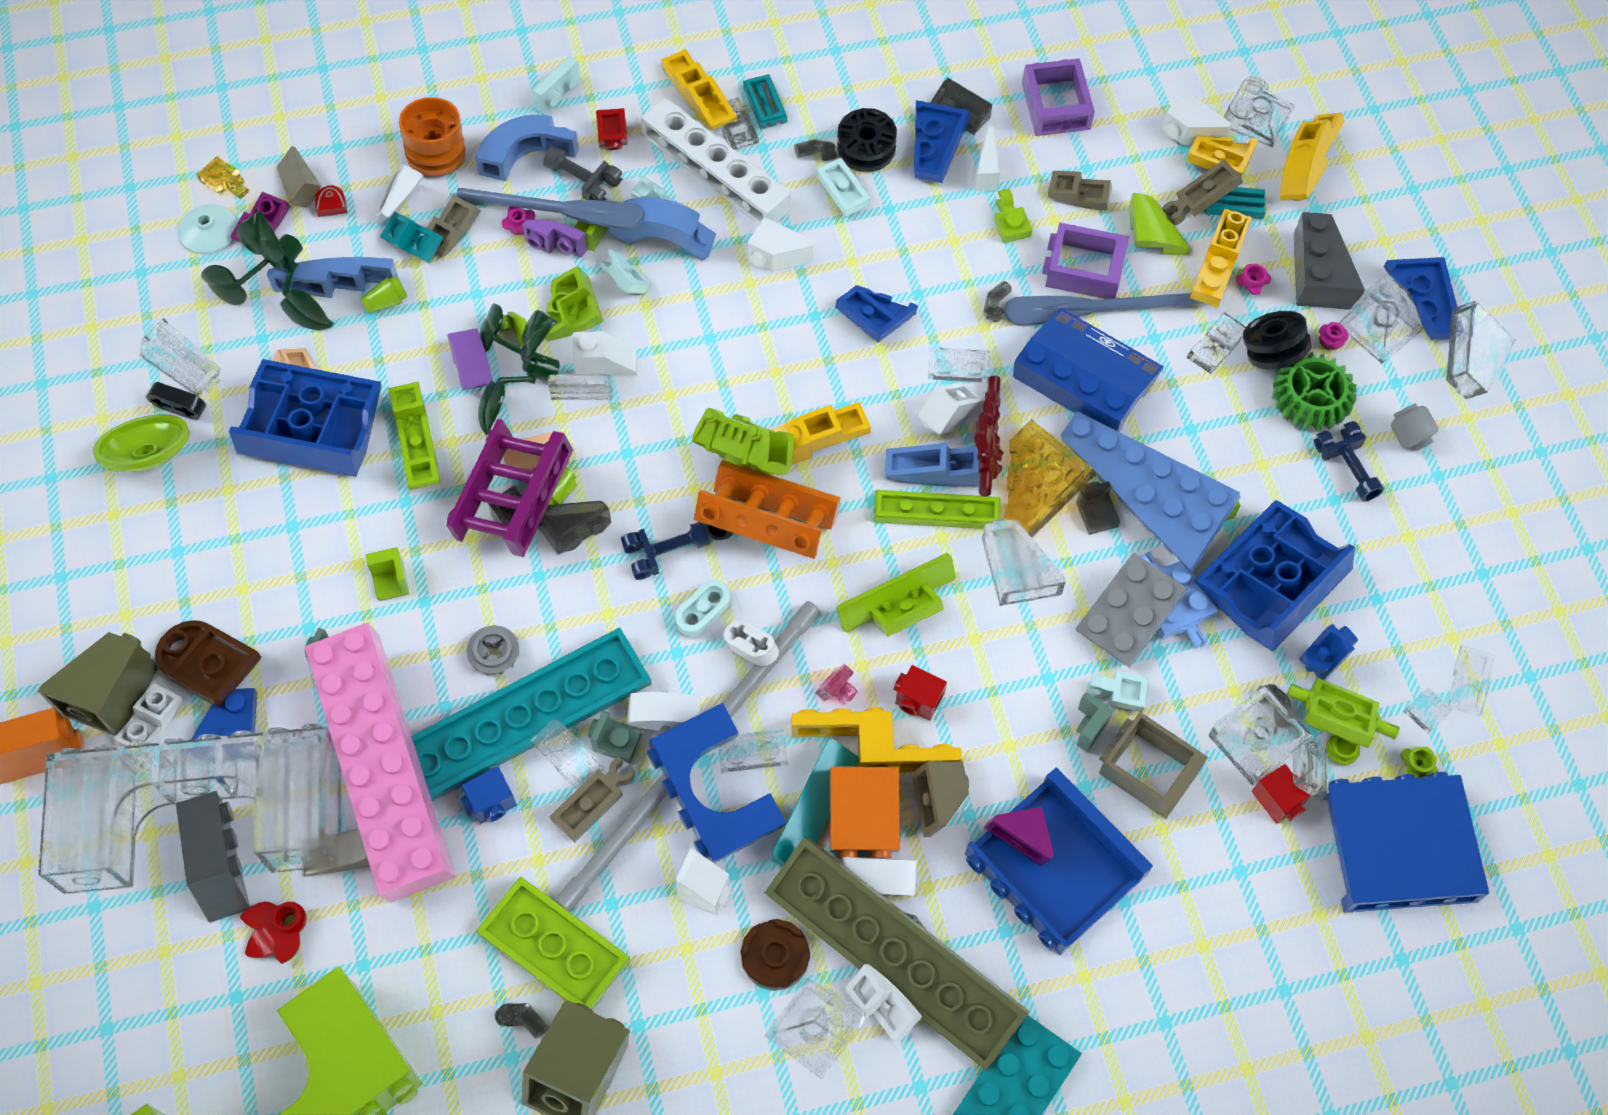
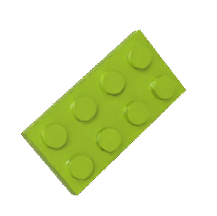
[476,876,630,1010]

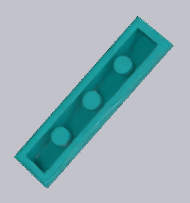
[771,738,859,866]

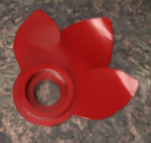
[240,901,307,964]

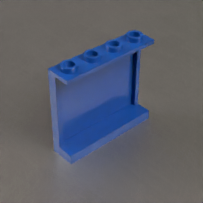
[965,767,1153,955]
[1319,772,1489,913]

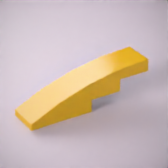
[661,49,737,130]

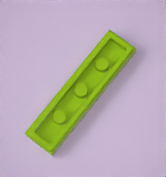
[874,490,1001,530]

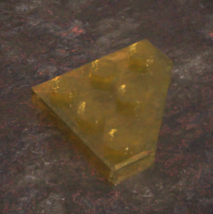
[1005,419,1096,540]

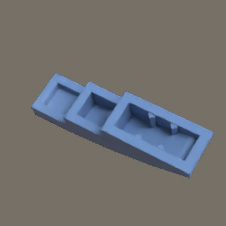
[267,257,398,298]

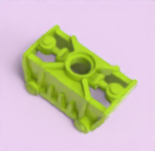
[691,407,795,475]

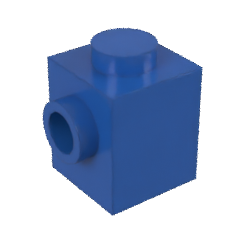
[460,766,517,824]

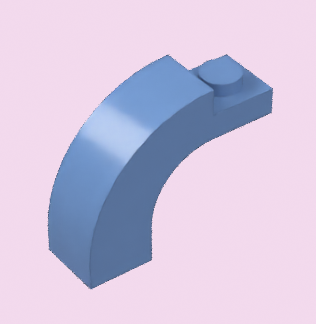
[475,114,579,181]
[606,197,716,261]

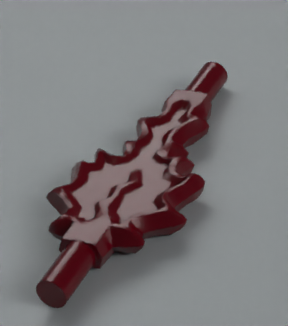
[974,375,1004,497]

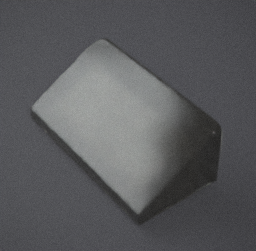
[930,77,992,135]

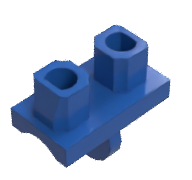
[1299,624,1358,680]

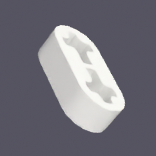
[723,620,779,666]

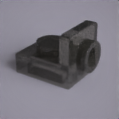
[1076,481,1120,535]

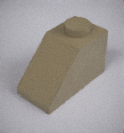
[912,761,969,837]

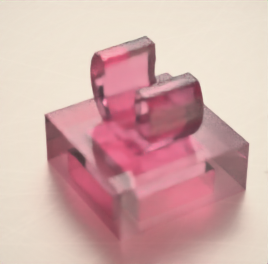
[815,664,858,704]

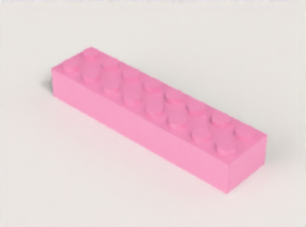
[304,622,456,903]

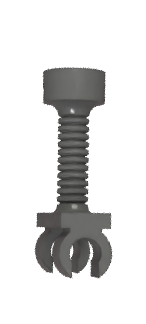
[543,145,623,201]

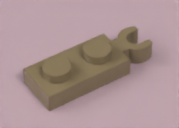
[1162,159,1243,225]
[549,757,635,843]

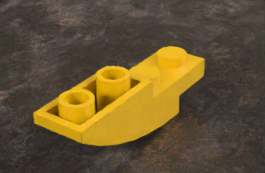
[1280,112,1345,201]
[1190,208,1252,308]
[756,402,871,472]

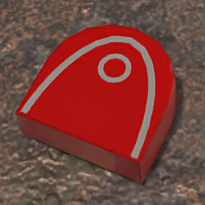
[315,185,347,217]

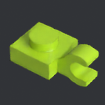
[994,189,1032,243]

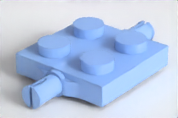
[1140,552,1218,649]

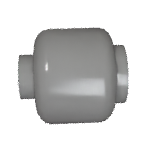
[1391,403,1438,451]

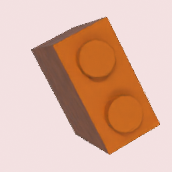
[0,708,84,784]
[830,767,900,858]

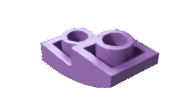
[522,220,587,258]
[447,328,493,391]

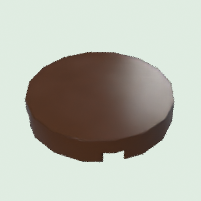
[740,919,810,991]

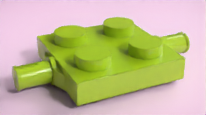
[1286,678,1400,748]

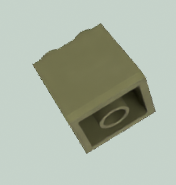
[38,632,158,736]
[521,999,630,1115]

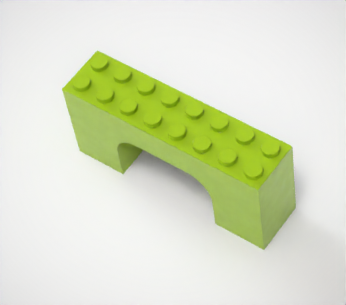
[131,966,423,1115]

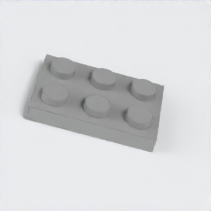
[1075,552,1187,668]

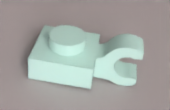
[630,176,671,201]
[600,250,651,294]
[1087,671,1149,712]

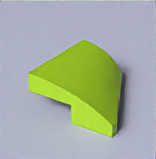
[1129,193,1190,255]
[544,266,604,341]

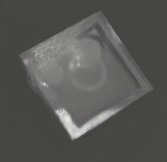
[1223,76,1295,148]

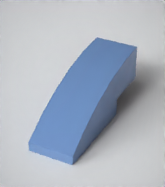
[885,443,980,486]

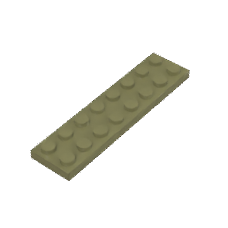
[764,837,1030,1071]

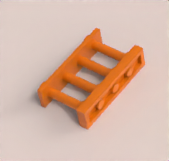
[693,460,841,559]

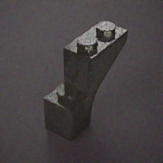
[488,486,611,555]

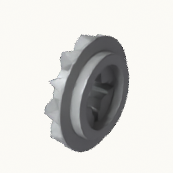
[467,625,519,676]

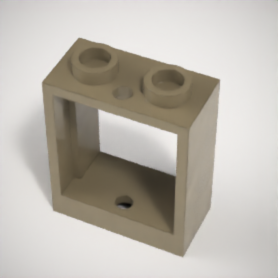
[1099,712,1208,819]

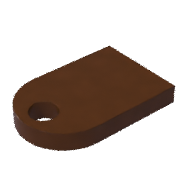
[155,620,262,708]

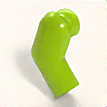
[501,311,527,348]

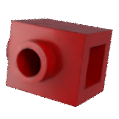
[893,665,947,721]
[1251,764,1311,824]

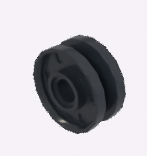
[837,108,897,172]
[1243,311,1312,370]

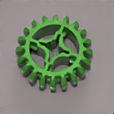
[1272,352,1357,432]

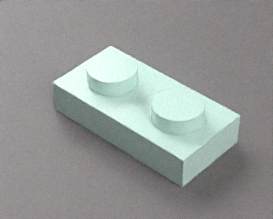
[532,55,581,114]
[816,158,871,217]

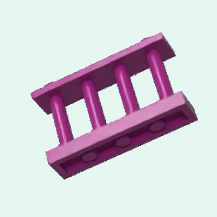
[446,418,573,557]

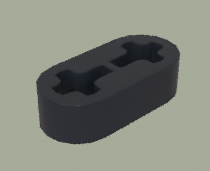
[146,382,206,420]

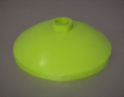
[93,414,190,473]

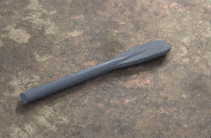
[456,188,644,230]
[1005,293,1205,326]

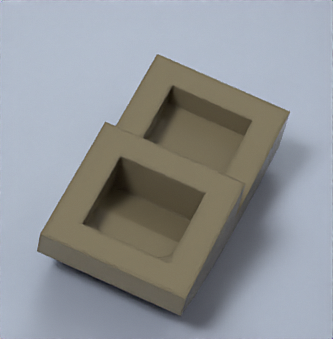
[1048,170,1112,210]
[427,194,481,256]

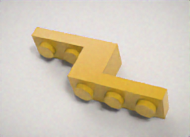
[791,707,962,773]

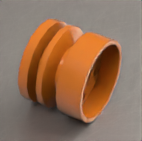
[399,97,466,176]

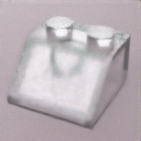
[1208,685,1311,786]

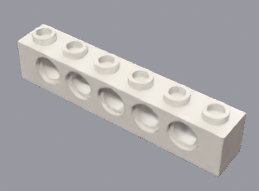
[641,98,791,224]

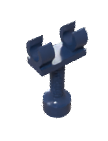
[1314,421,1385,502]
[621,522,710,580]

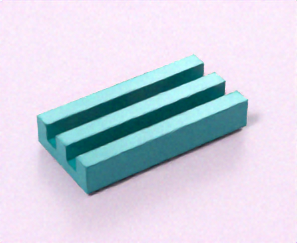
[743,74,787,130]
[1206,187,1266,219]

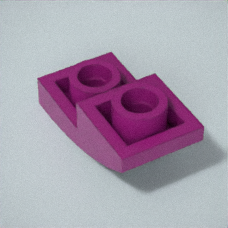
[230,191,291,243]

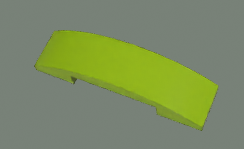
[388,381,441,491]

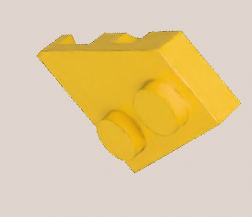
[1186,136,1258,177]

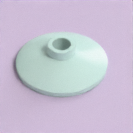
[178,204,237,254]

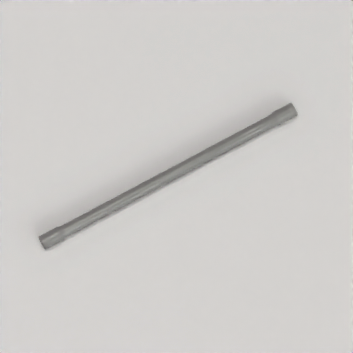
[554,601,821,912]

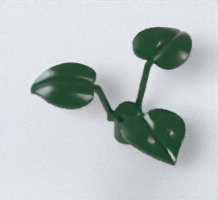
[201,210,334,330]
[478,303,560,435]

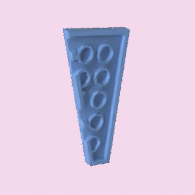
[1060,411,1241,574]

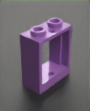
[1022,58,1095,136]
[1042,222,1129,299]

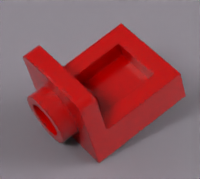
[596,108,628,150]

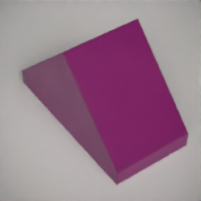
[984,806,1054,866]

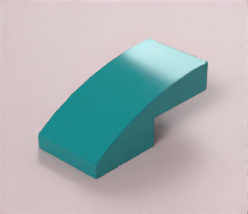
[380,212,443,263]

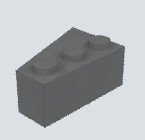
[1294,212,1365,310]
[176,791,250,923]

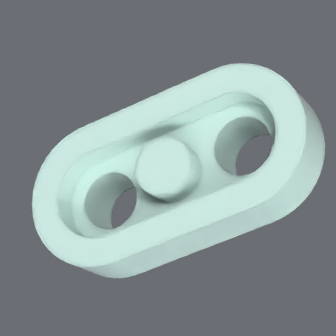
[675,580,730,636]

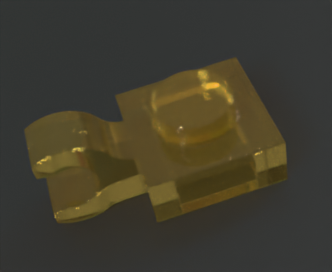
[196,156,249,199]

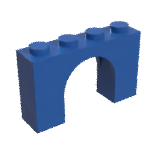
[647,703,786,863]

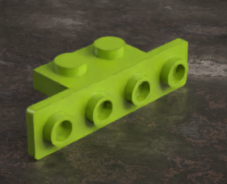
[836,553,956,637]

